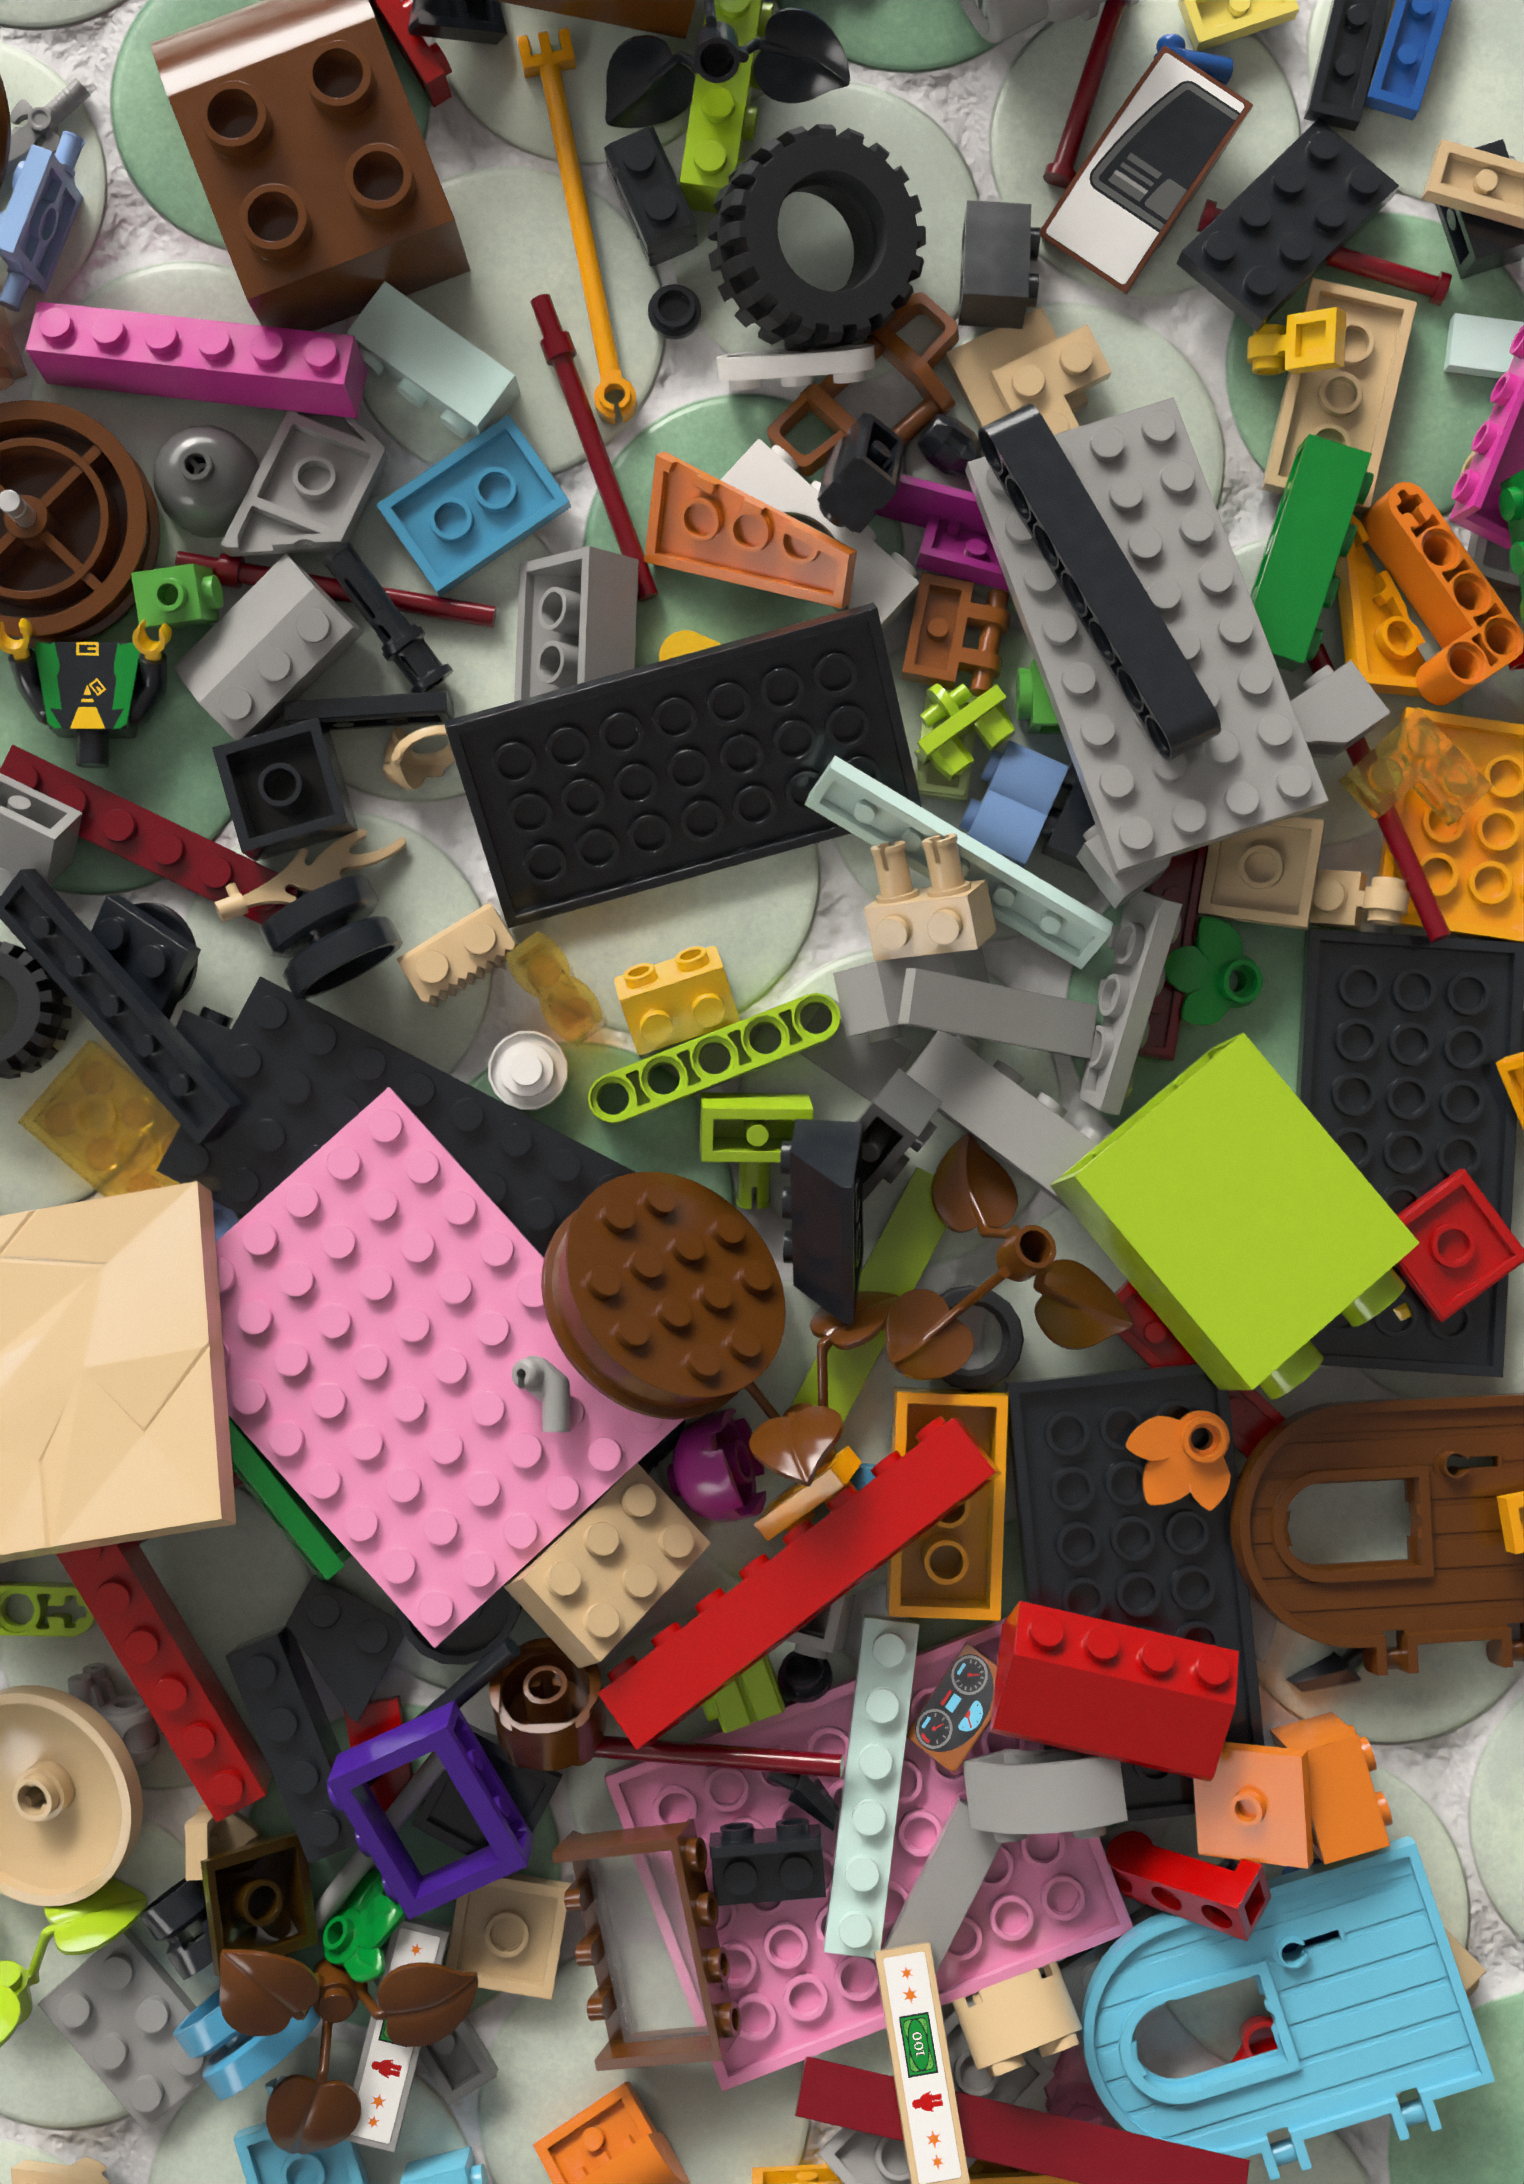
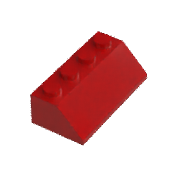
[990,1601,1239,1782]

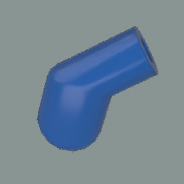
[1154,34,1233,85]

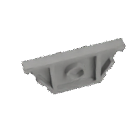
[221,411,388,557]

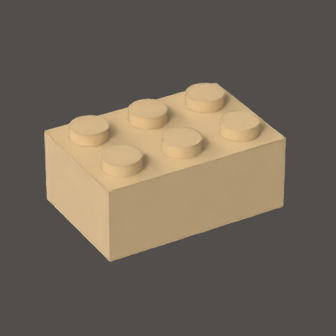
[503,1463,711,1668]

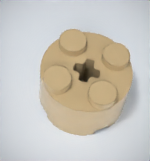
[952,1961,1083,2078]

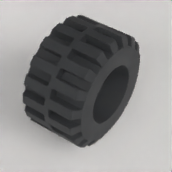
[0,941,72,1079]

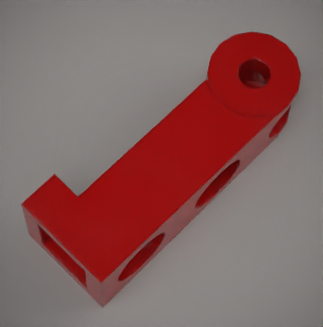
[1106,1831,1272,1941]

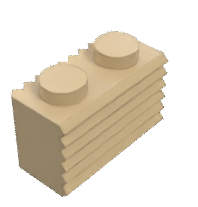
[396,902,521,1007]

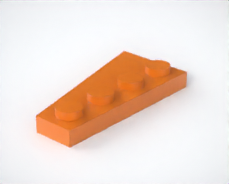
[644,451,857,609]

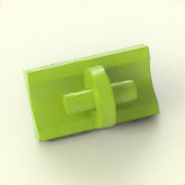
[914,683,1015,781]

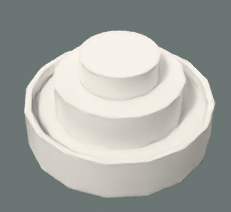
[488,1031,569,1110]

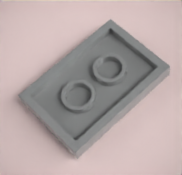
[37,1928,218,2131]

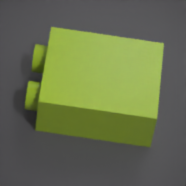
[1049,1033,1419,1400]

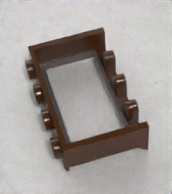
[551,1818,741,2071]

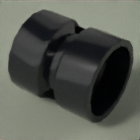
[139,1878,213,1980]

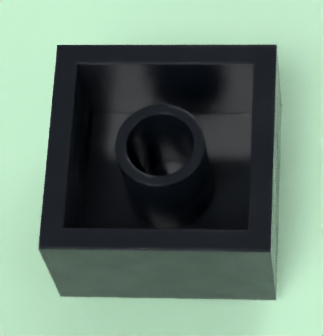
[212,717,358,862]

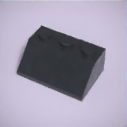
[780,1119,864,1324]

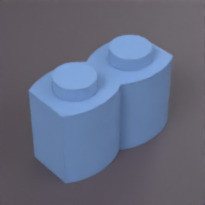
[959,740,1069,868]

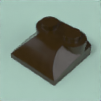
[200,1830,319,1977]

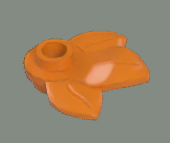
[1126,1410,1231,1511]

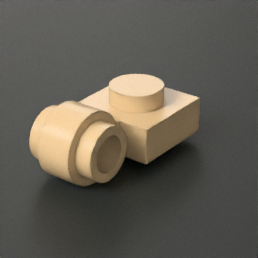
[1309,869,1410,929]

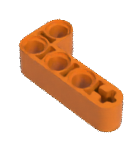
[1361,482,1524,706]

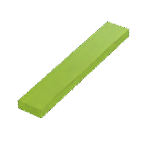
[790,1167,947,1423]

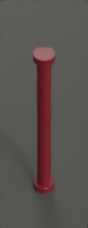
[1043,0,1127,189]
[1196,199,1452,306]

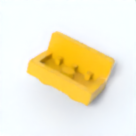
[614,946,740,1056]

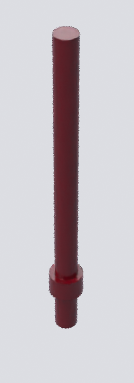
[530,294,658,602]
[175,551,497,628]
[1307,643,1451,943]
[594,1735,844,1778]

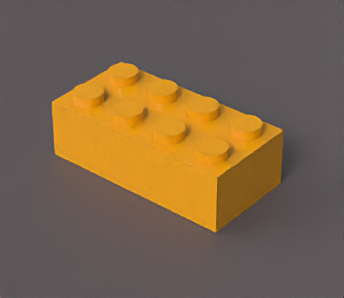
[886,1387,1008,1621]

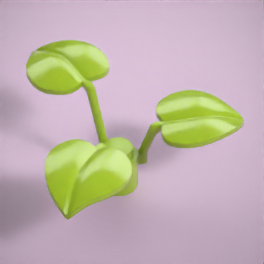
[0,1878,148,2048]

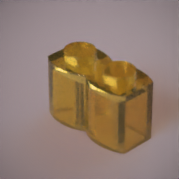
[506,931,607,1047]

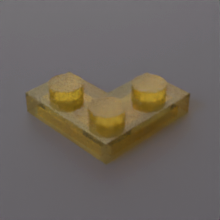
[1338,707,1493,827]

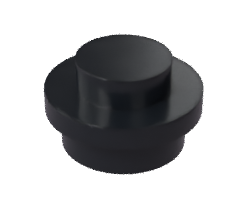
[648,284,701,339]
[778,1651,833,1703]

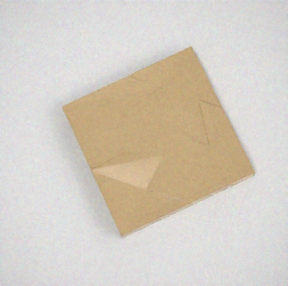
[0,1181,236,1563]

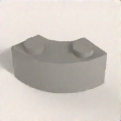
[833,946,990,1043]
[962,1748,1128,1843]

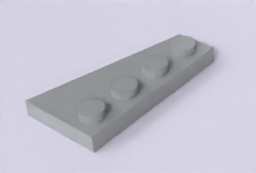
[1079,889,1183,1115]

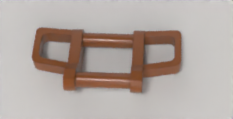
[767,292,959,477]

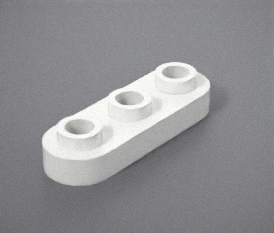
[716,343,875,391]

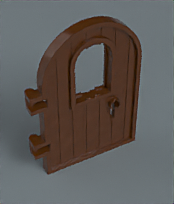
[1230,1393,1524,1676]

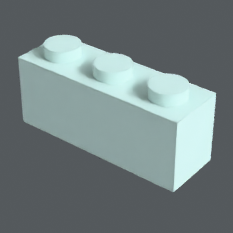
[346,281,521,439]

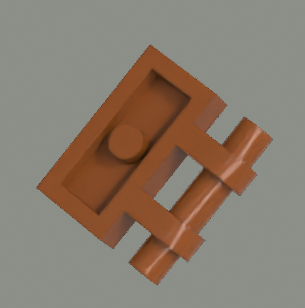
[900,572,1011,697]

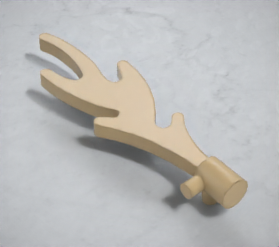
[214,829,406,923]

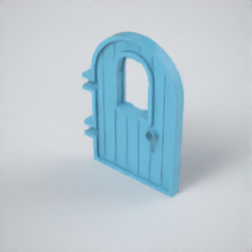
[1081,1836,1495,2181]

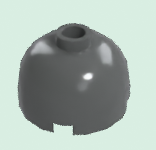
[153,425,260,538]

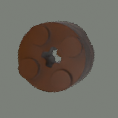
[489,1637,607,1771]

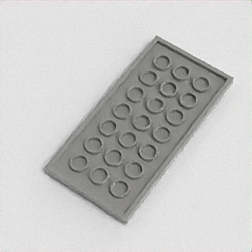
[965,397,1329,876]

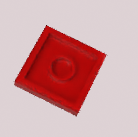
[1395,1169,1524,1322]

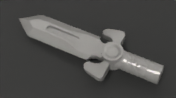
[4,78,91,181]

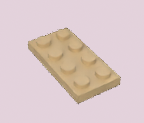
[1261,278,1417,513]

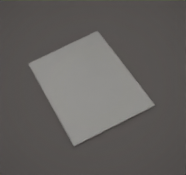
[799,995,912,1102]

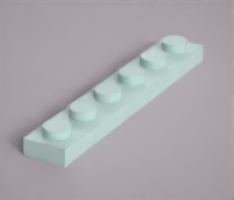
[805,756,1113,969]
[823,1614,920,1959]

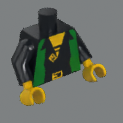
[0,618,172,768]

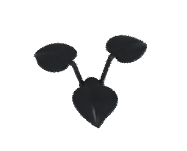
[605,0,850,128]

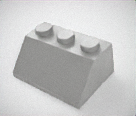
[514,546,639,702]
[173,553,364,741]

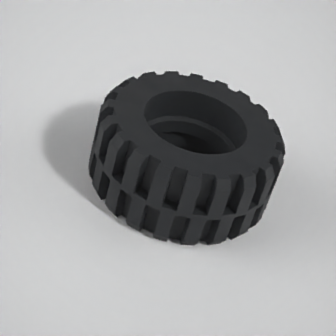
[707,124,926,352]

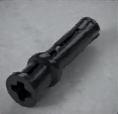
[322,541,453,693]

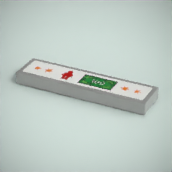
[344,1917,452,2153]

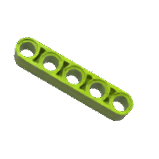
[588,993,841,1125]

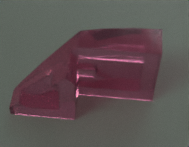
[1043,2045,1119,2129]

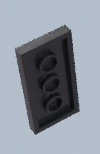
[1176,118,1399,332]

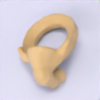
[382,725,455,790]

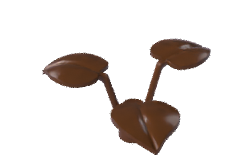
[885,1134,1133,1380]
[743,1291,899,1487]
[219,1949,478,2154]

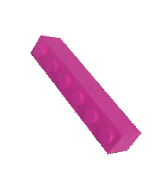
[25,301,368,418]

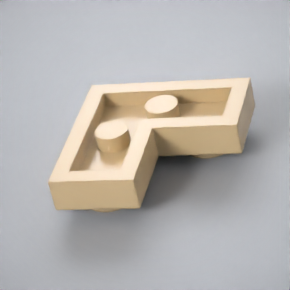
[989,324,1112,435]

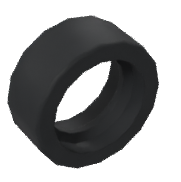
[940,1285,1024,1391]

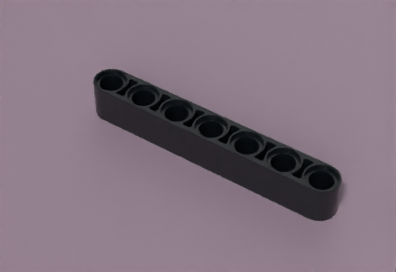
[978,403,1221,761]

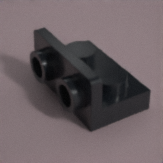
[709,1818,826,1906]

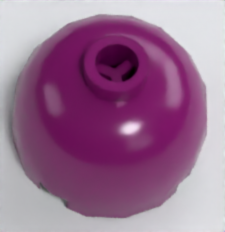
[667,1408,766,1523]

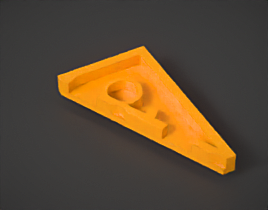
[1335,514,1425,697]

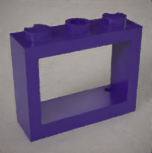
[327,1700,534,1920]

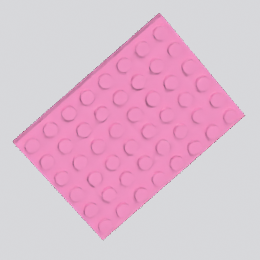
[216,1087,684,1648]
[604,1617,1133,2092]

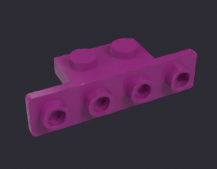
[876,474,1010,592]

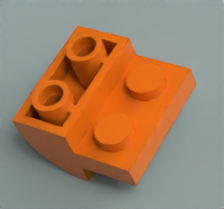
[533,2082,691,2184]

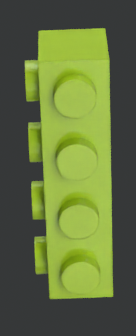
[679,0,774,214]

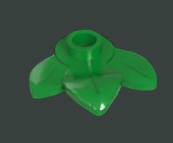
[1164,916,1263,1025]
[323,1869,407,1983]

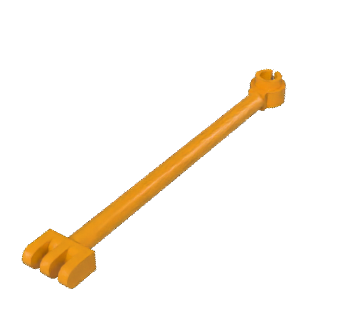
[517,27,637,425]

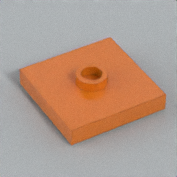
[1193,1742,1314,1869]

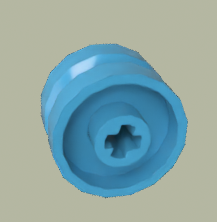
[172,1988,321,2101]

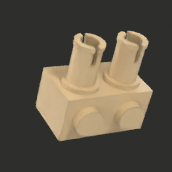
[864,833,997,961]

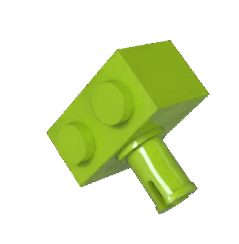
[699,1092,814,1209]

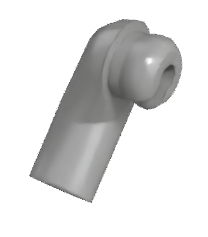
[511,1355,570,1432]

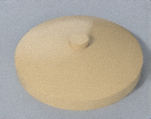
[0,1685,143,1906]

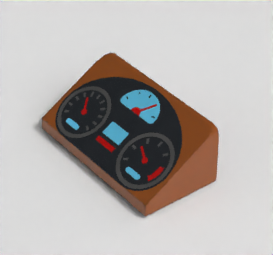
[906,1642,998,1773]

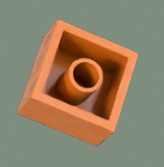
[1269,1712,1393,1864]

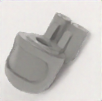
[68,1663,160,1767]

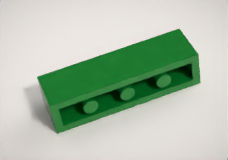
[1250,434,1374,672]

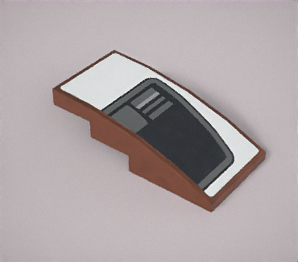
[1040,45,1253,294]

